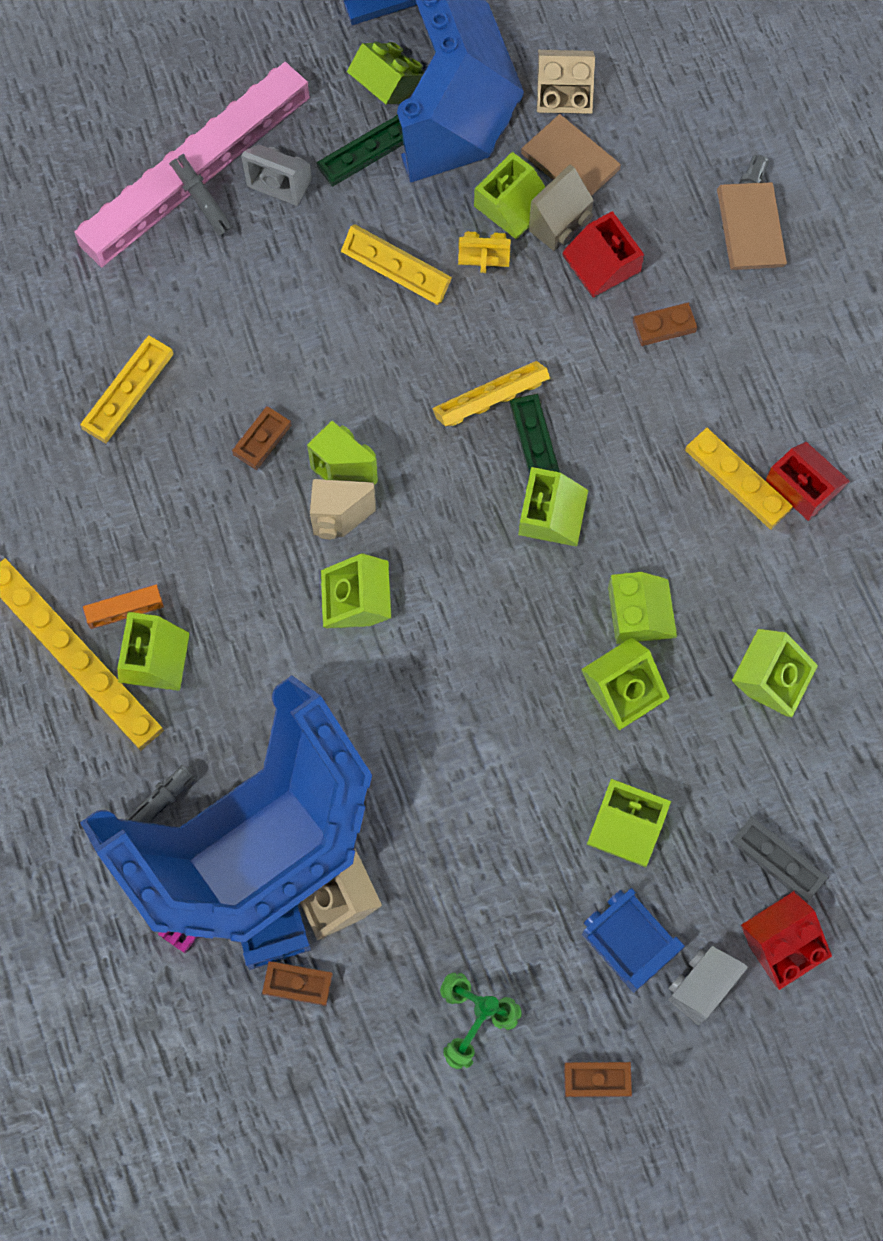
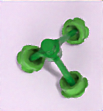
[440,972,522,1069]

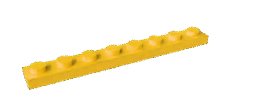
[0,558,164,751]

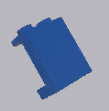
[582,888,685,993]
[241,904,311,970]

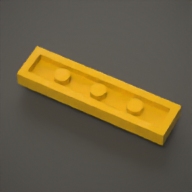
[341,224,452,305]
[80,335,174,444]
[432,361,550,427]
[685,428,793,530]

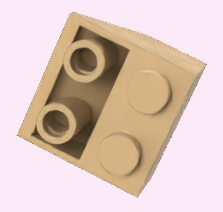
[537,50,595,114]

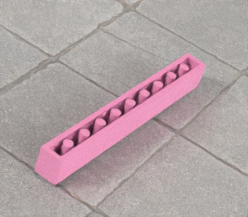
[74,62,310,268]

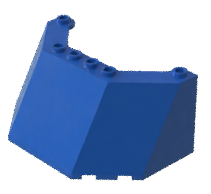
[343,0,524,183]
[80,675,372,943]

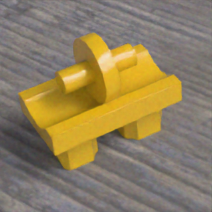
[458,231,511,273]

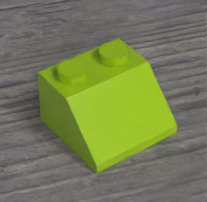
[321,553,391,628]
[608,572,677,644]
[732,629,818,717]
[581,637,670,731]

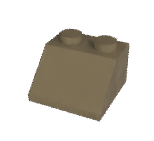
[529,164,594,251]

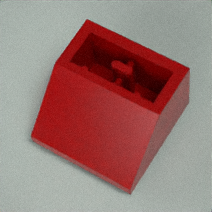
[562,211,644,298]
[765,442,850,521]
[741,891,832,990]

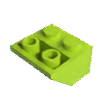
[347,41,425,105]
[474,152,545,240]
[307,421,378,485]
[518,467,588,547]
[117,612,190,691]
[586,779,671,867]

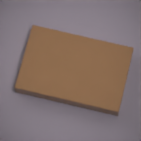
[521,114,621,196]
[717,182,787,270]

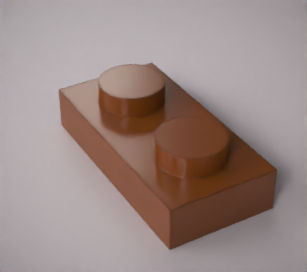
[633,302,697,346]
[232,406,292,470]
[262,961,333,1007]
[564,1062,632,1097]

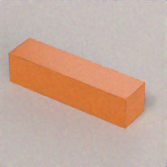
[83,584,164,629]

